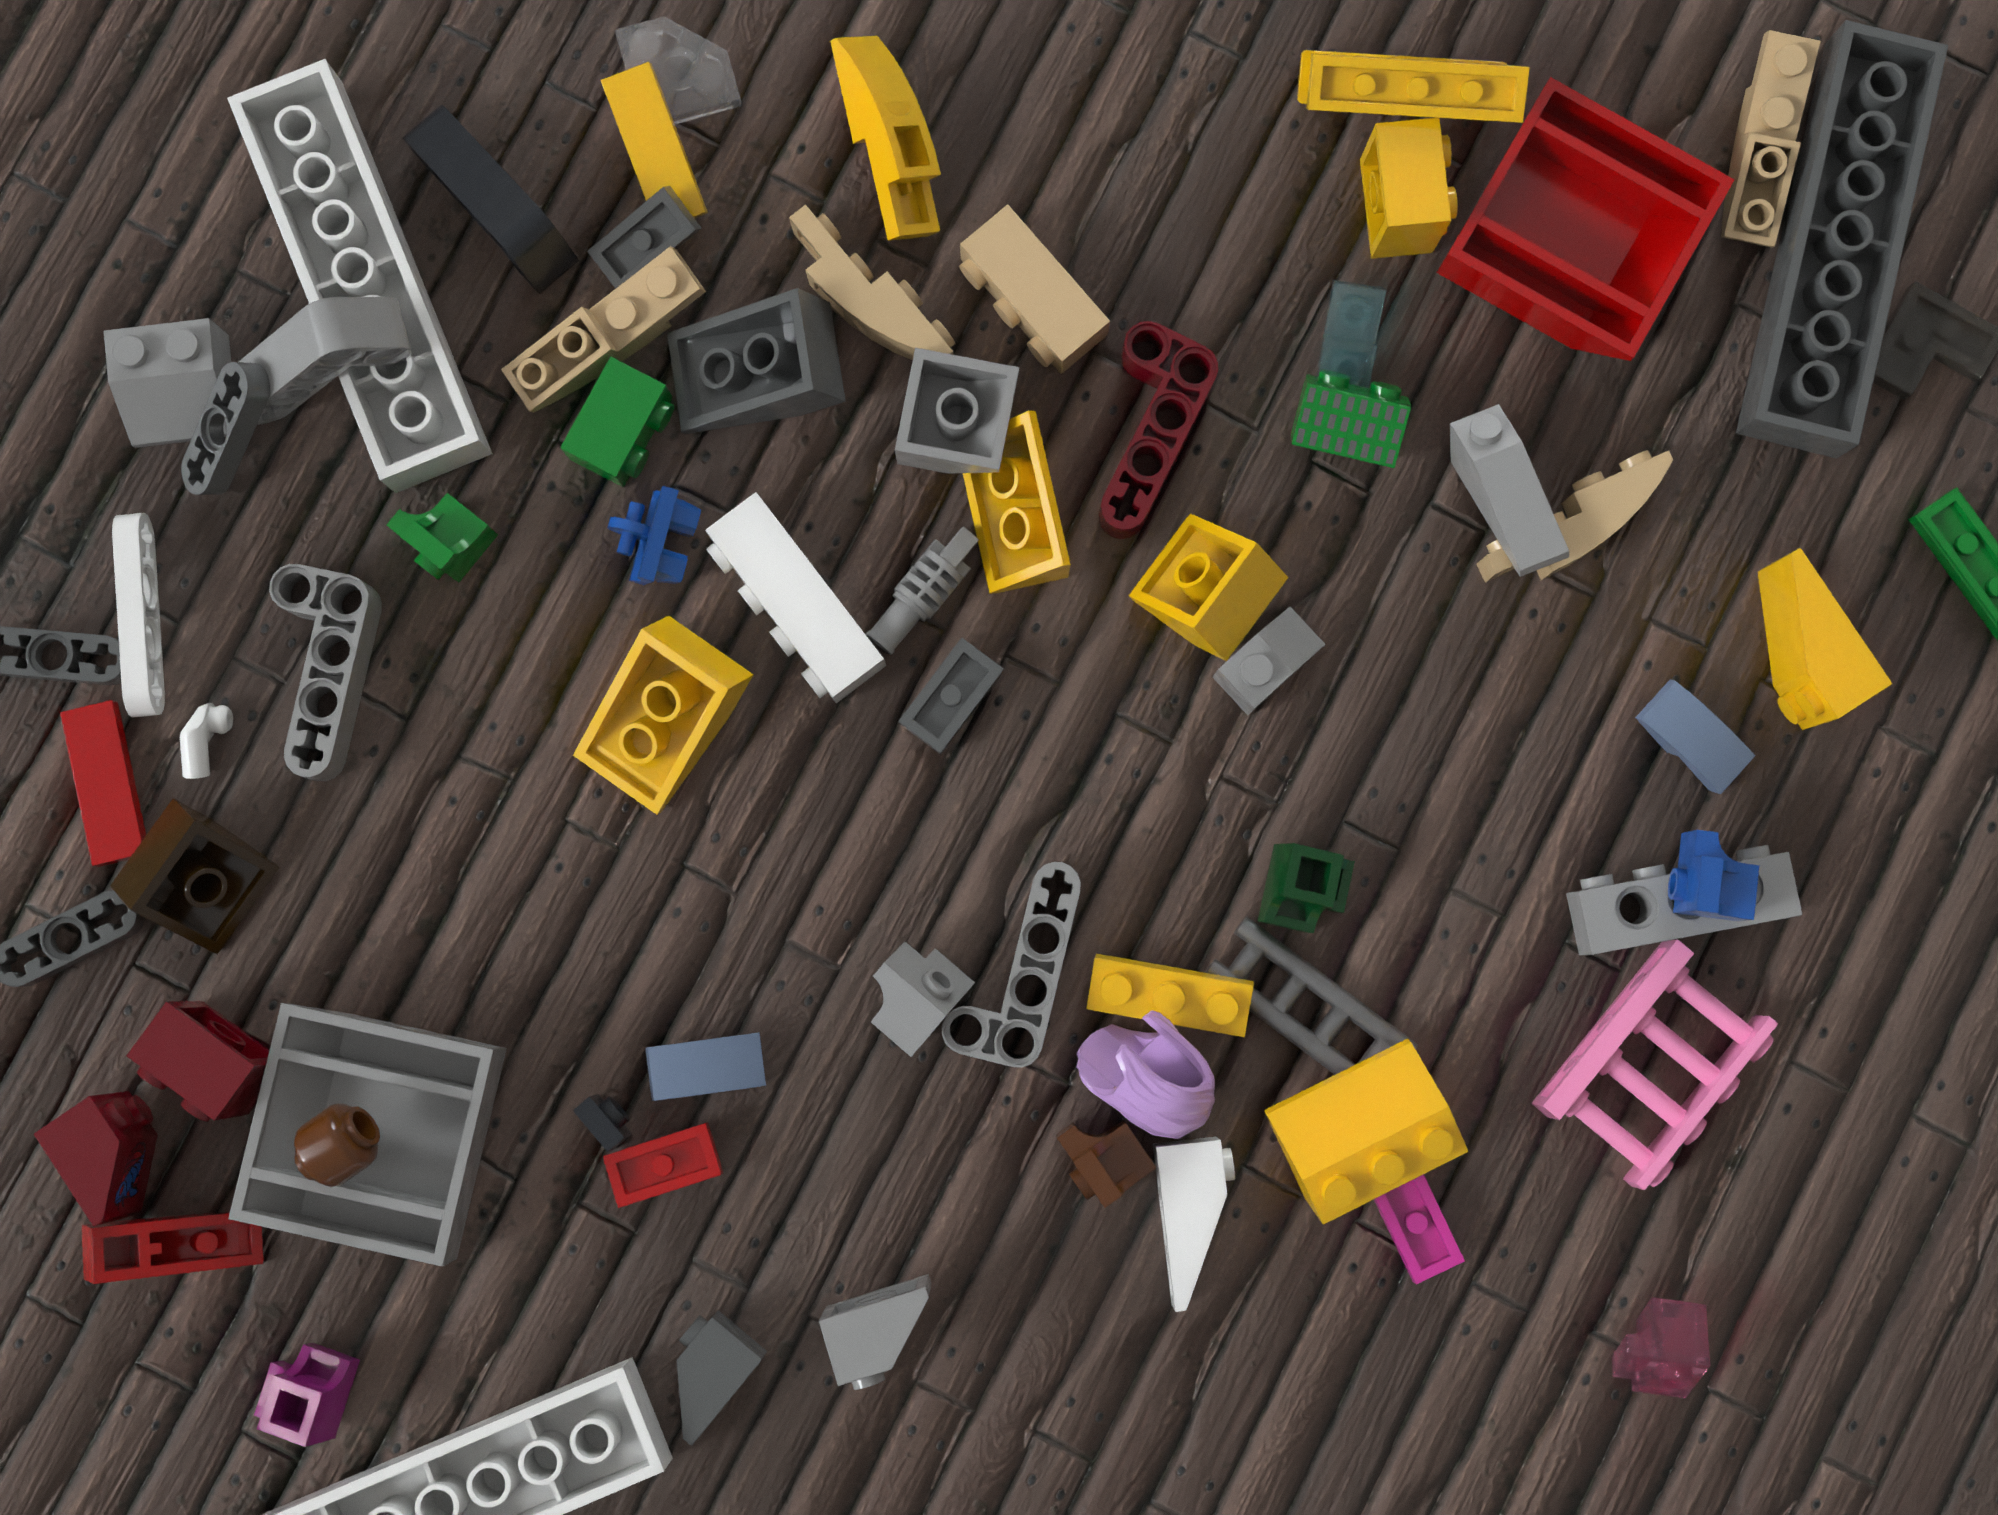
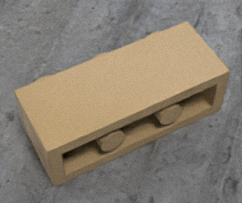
[959,204,1110,374]

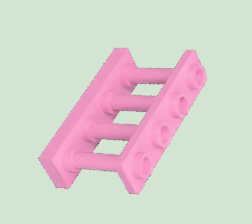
[1531,939,1778,1190]

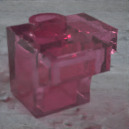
[1612,1297,1710,1398]

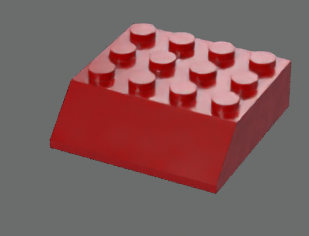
[1436,77,1735,361]

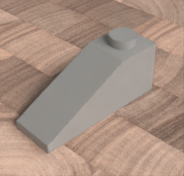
[1450,404,1569,577]

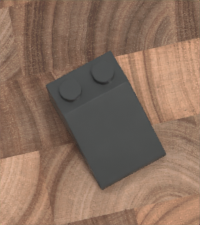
[667,288,846,434]

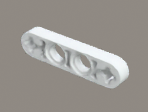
[112,513,165,717]

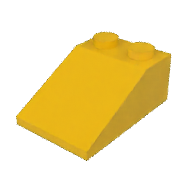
[1758,547,1893,730]
[573,616,754,815]

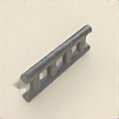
[1204,916,1418,1075]

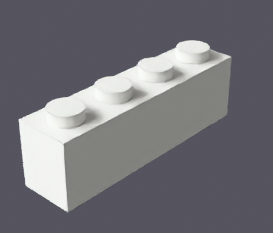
[705,492,886,703]

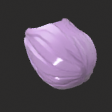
[1076,1010,1215,1139]

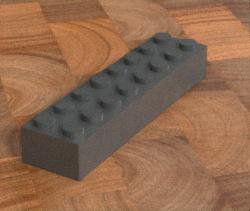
[1736,20,1948,459]

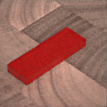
[60,700,146,867]

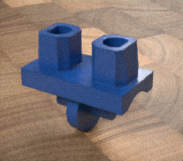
[607,486,701,585]

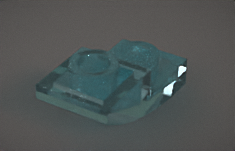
[1317,280,1386,388]

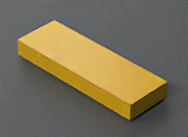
[600,62,708,218]

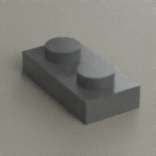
[587,186,702,289]
[898,638,1004,755]

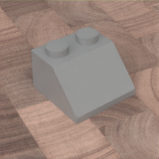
[104,318,231,448]
[895,348,1020,474]
[819,1274,932,1390]

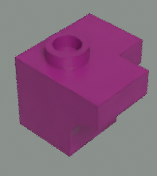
[254,1343,360,1447]

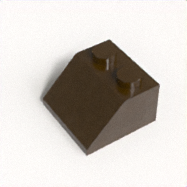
[110,798,280,955]

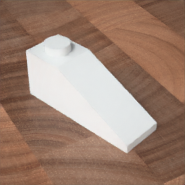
[1153,1137,1235,1312]

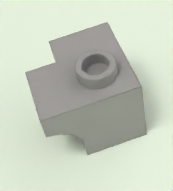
[871,941,975,1057]

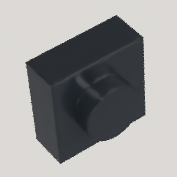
[573,1094,632,1152]

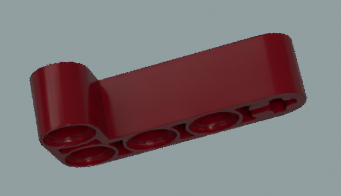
[1099,321,1218,539]

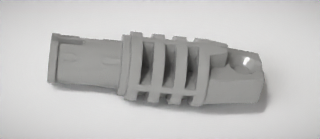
[866,526,979,655]

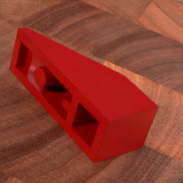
[82,1212,264,1284]

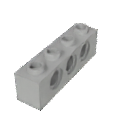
[1566,845,1802,955]

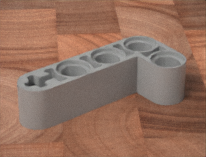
[239,297,412,425]
[269,564,382,781]
[942,862,1081,1068]

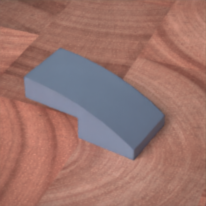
[1635,680,1755,794]
[645,1032,766,1101]

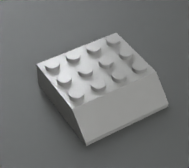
[228,1003,507,1267]

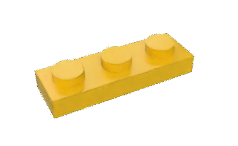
[1086,953,1254,1038]

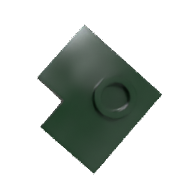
[1258,843,1355,933]

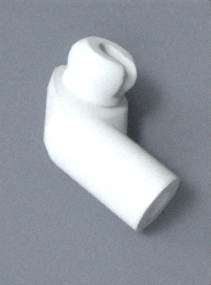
[180,703,233,779]

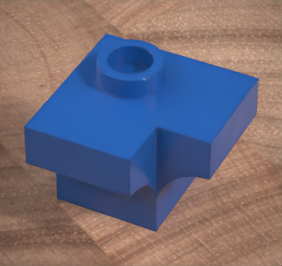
[1668,830,1760,921]

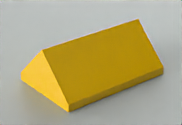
[963,410,1071,594]

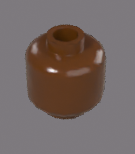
[294,1103,380,1187]

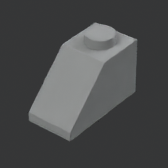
[1213,607,1326,715]

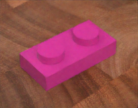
[1374,1174,1465,1285]

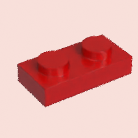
[603,1122,723,1208]

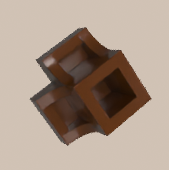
[1056,1120,1157,1208]

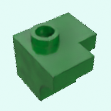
[386,493,498,583]

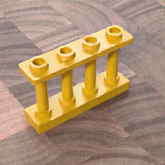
[1297,50,1530,123]

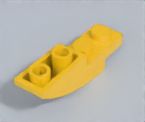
[830,36,941,241]

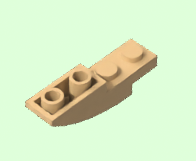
[1721,30,1821,248]
[789,204,955,360]
[501,246,706,413]
[1477,450,1673,583]

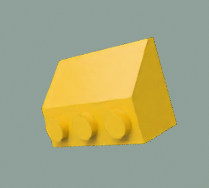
[1264,1038,1469,1225]

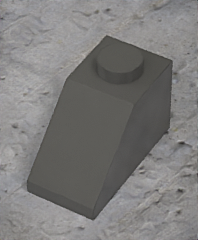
[677,1310,767,1446]

